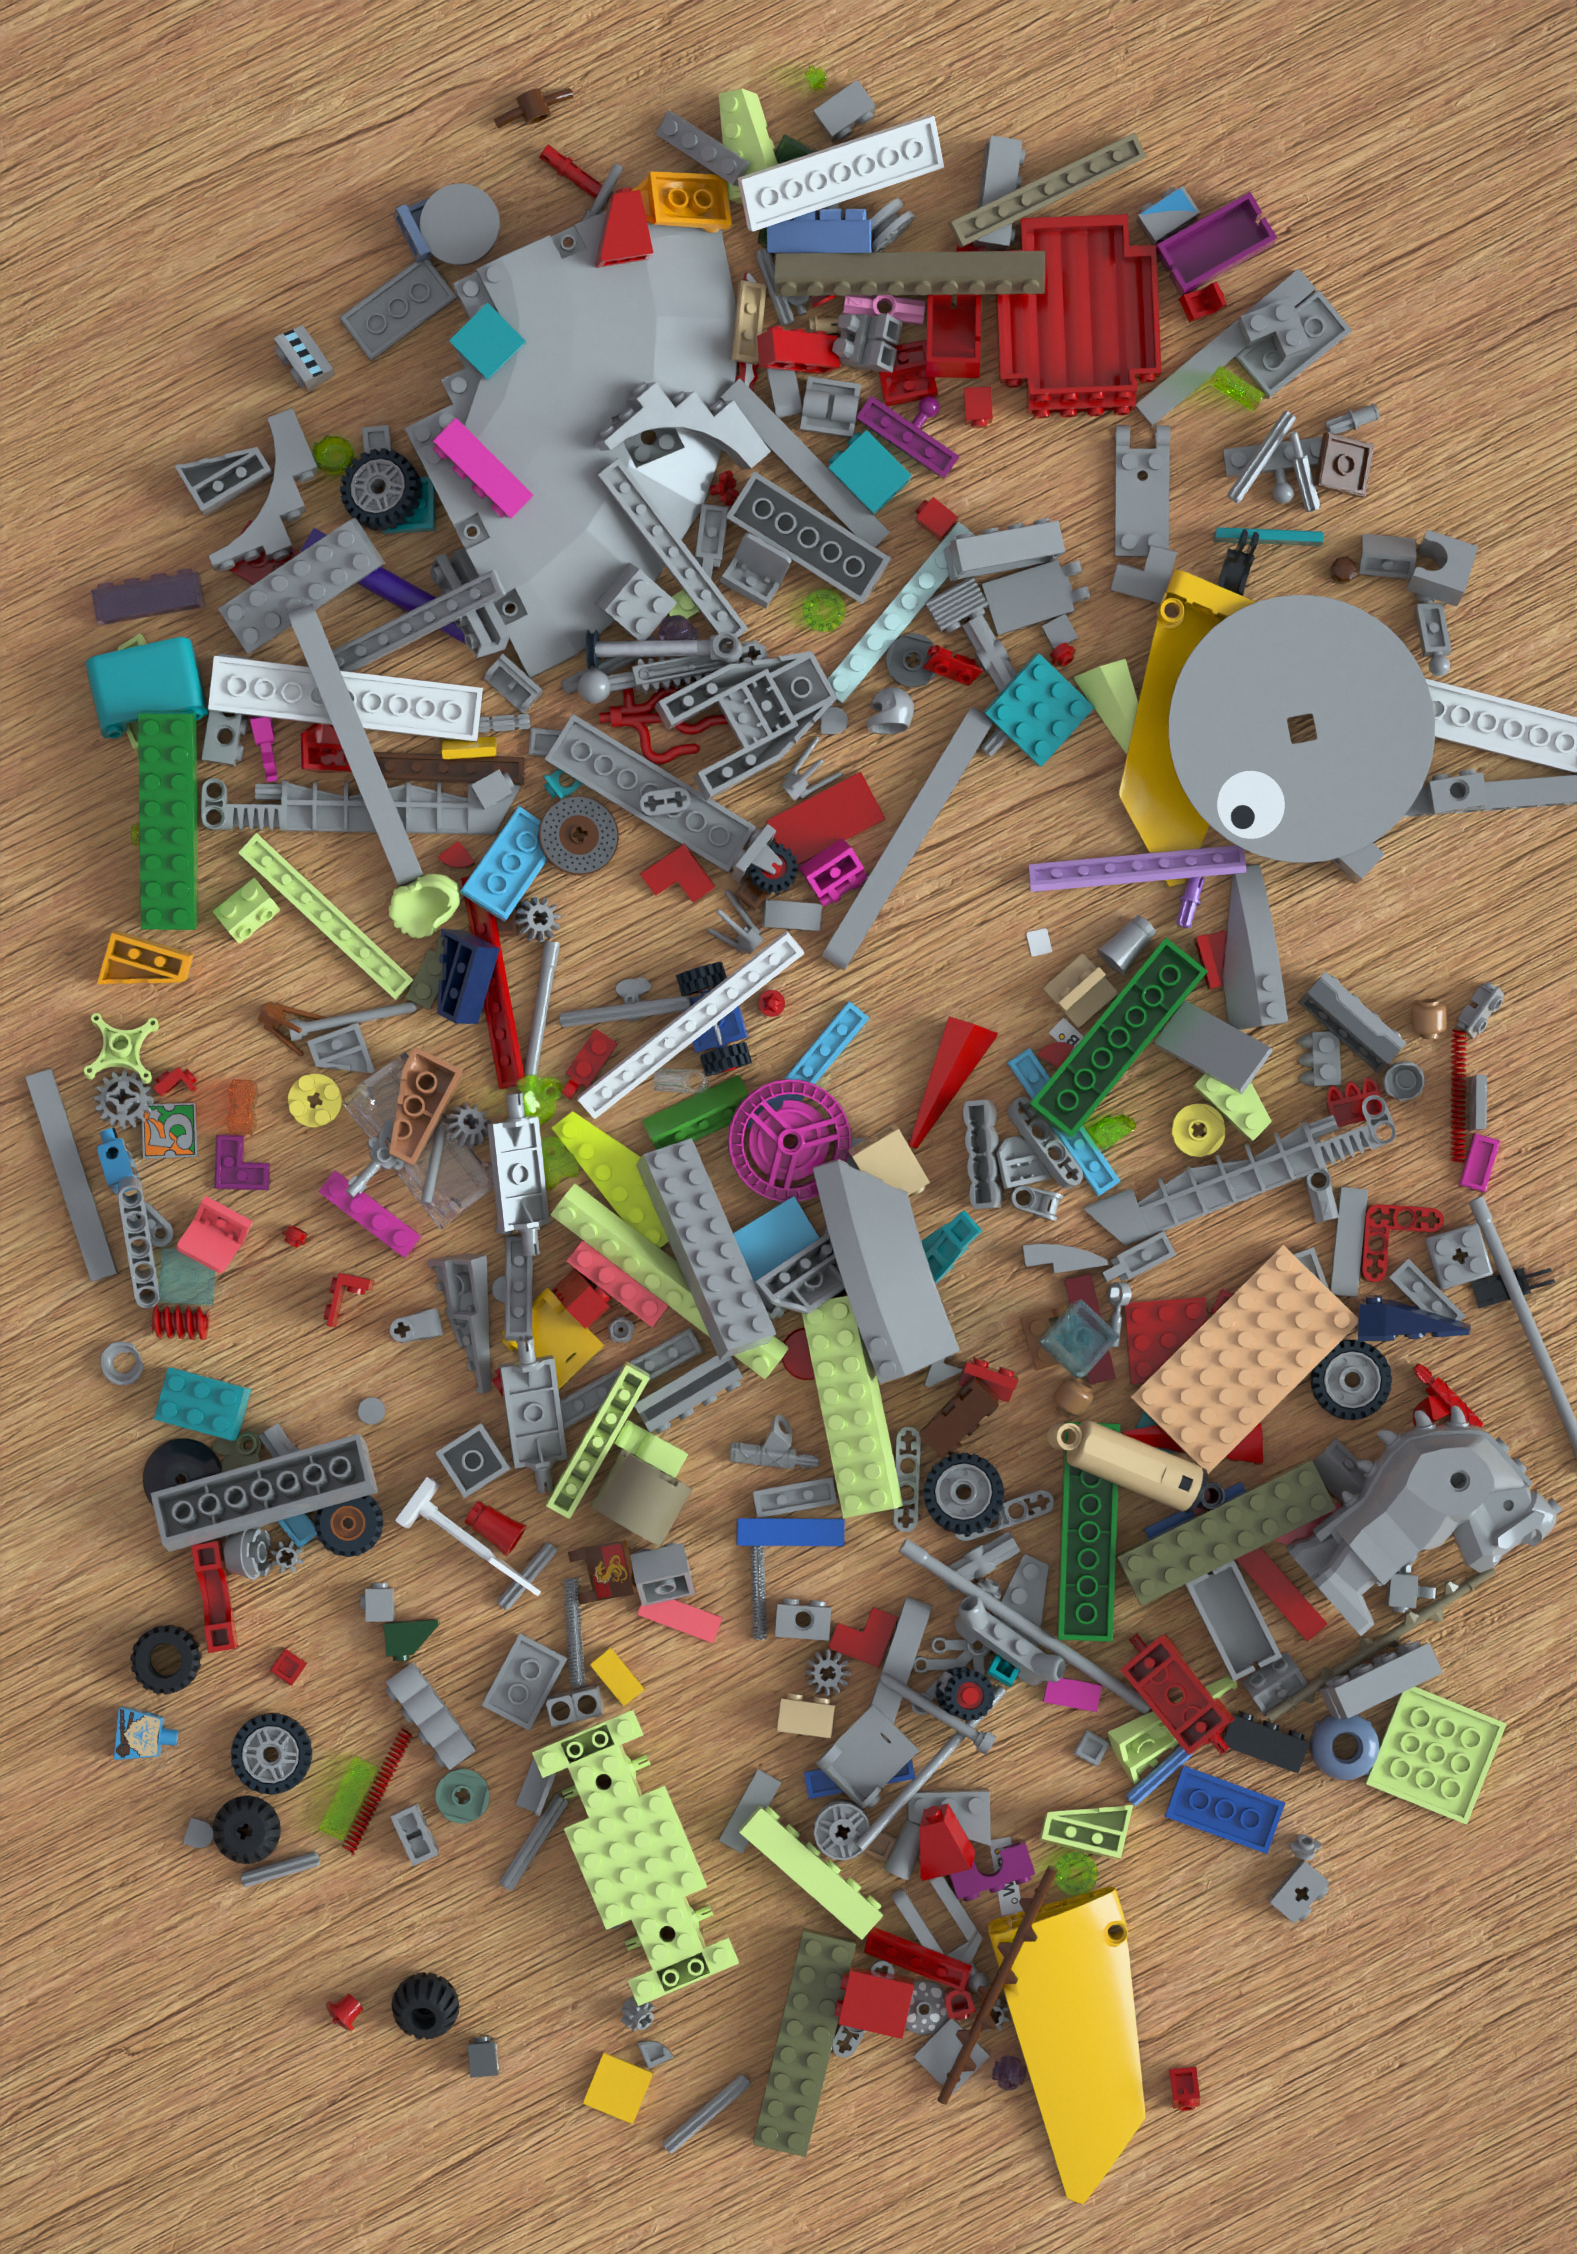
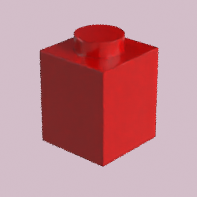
[963,387,993,428]
[915,497,958,541]

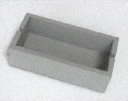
[944,518,1065,581]
[1184,1560,1282,1681]
[1319,1640,1443,1719]

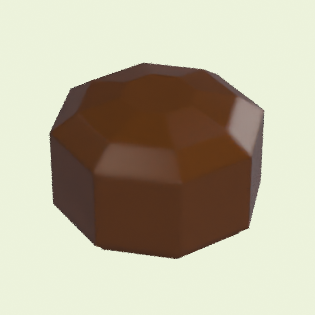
[1330,557,1357,584]

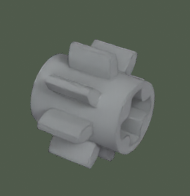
[271,1541,304,1574]
[621,1997,655,2031]
[977,1998,1009,2031]

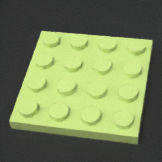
[1365,1686,1506,1825]

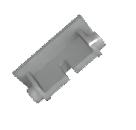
[1456,981,1504,1039]

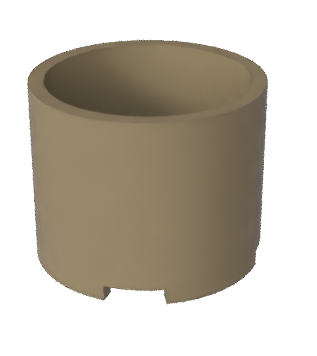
[590,1449,693,1546]

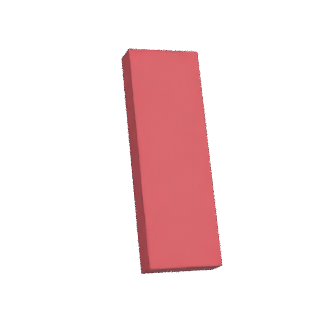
[637,1599,723,1643]

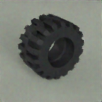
[130,1625,202,1695]

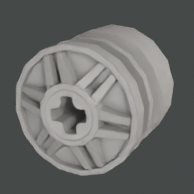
[814,1799,870,1861]

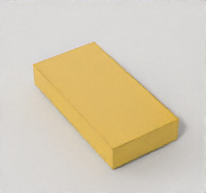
[442,736,497,759]
[590,1647,645,1706]

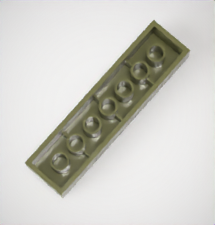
[1116,1459,1336,1606]
[753,1927,856,2157]

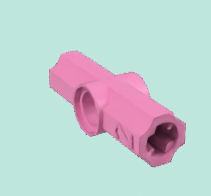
[843,295,926,325]

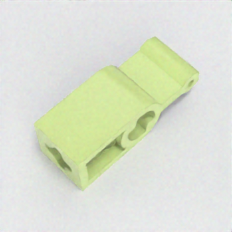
[614,1420,688,1478]

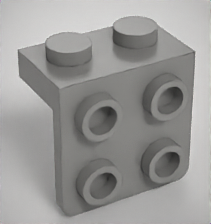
[720,533,792,609]

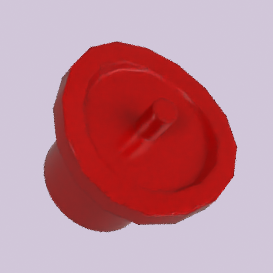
[326,1993,363,2032]

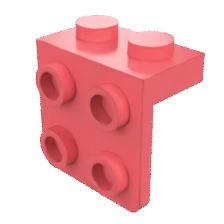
[176,1196,253,1273]

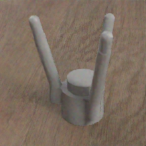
[781,736,843,800]
[708,890,763,955]

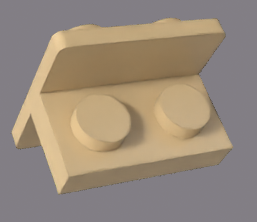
[1044,954,1118,1028]

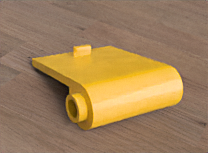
[501,1287,605,1390]

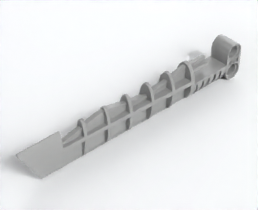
[201,778,520,835]
[1084,1095,1396,1246]

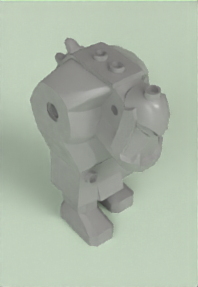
[1286,1406,1562,1636]

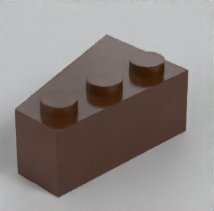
[919,1376,999,1457]

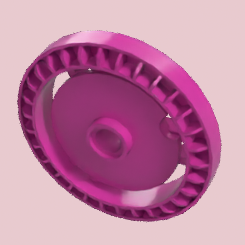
[728,1079,851,1202]

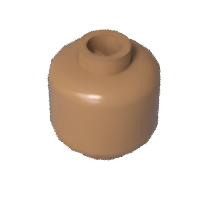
[1412,998,1447,1039]
[1053,1376,1094,1418]

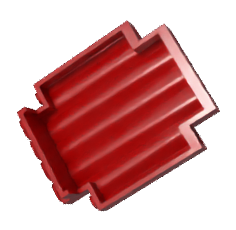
[996,214,1162,419]

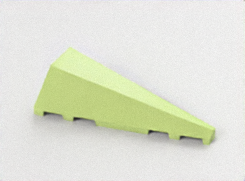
[1073,659,1138,754]

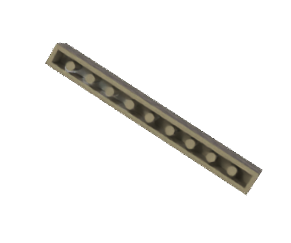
[774,251,1045,296]

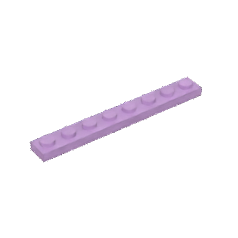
[1029,845,1246,892]

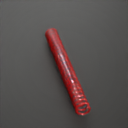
[1450,1030,1467,1163]
[342,1728,413,1856]

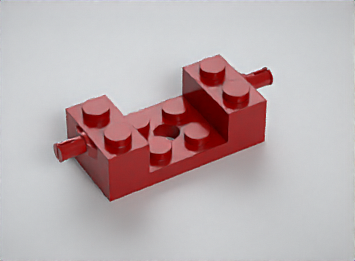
[1120,1633,1235,1755]

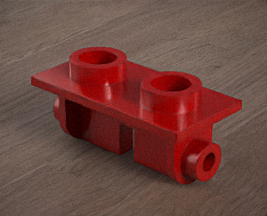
[923,645,983,686]

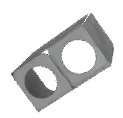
[545,1684,604,1727]

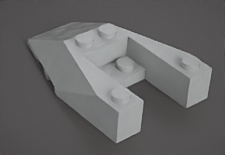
[655,651,838,801]

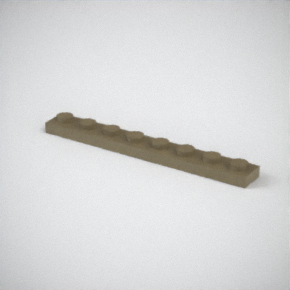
[948,133,1146,248]

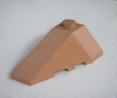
[389,1046,463,1166]

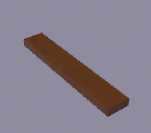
[374,752,525,785]

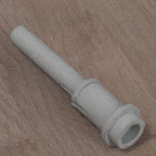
[581,163,624,221]

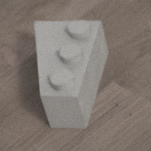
[174,447,274,516]

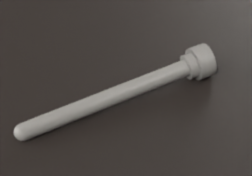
[288,1002,417,1041]
[880,1674,997,1755]

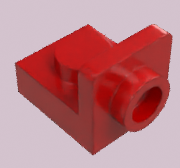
[1169,2067,1200,2111]

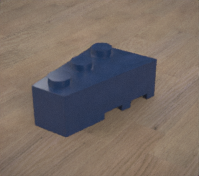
[437,929,500,1024]

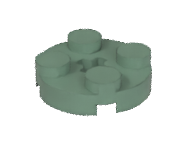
[435,1768,490,1824]

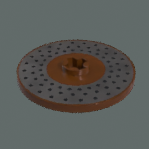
[538,795,619,876]

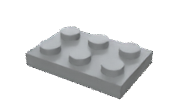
[482,1633,568,1731]

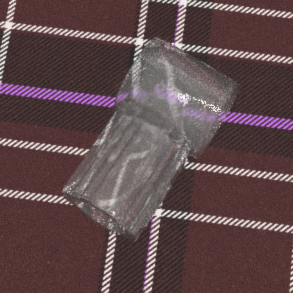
[654,1068,710,1095]

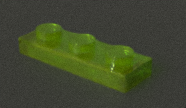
[318,1755,379,1841]

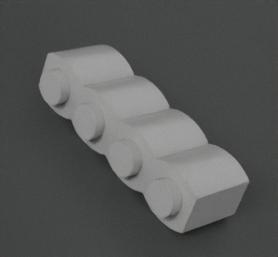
[963,1100,1003,1209]
[385,1662,477,1770]

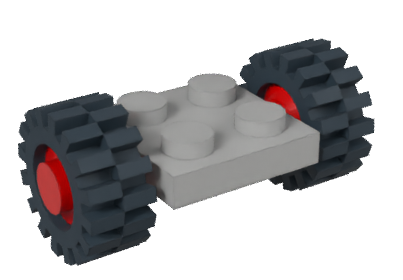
[935,1667,995,1721]

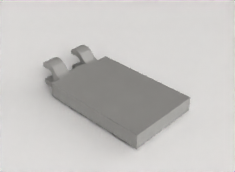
[981,560,1090,636]

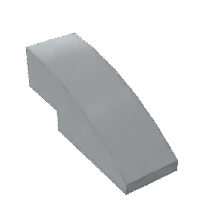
[1022,1244,1108,1274]

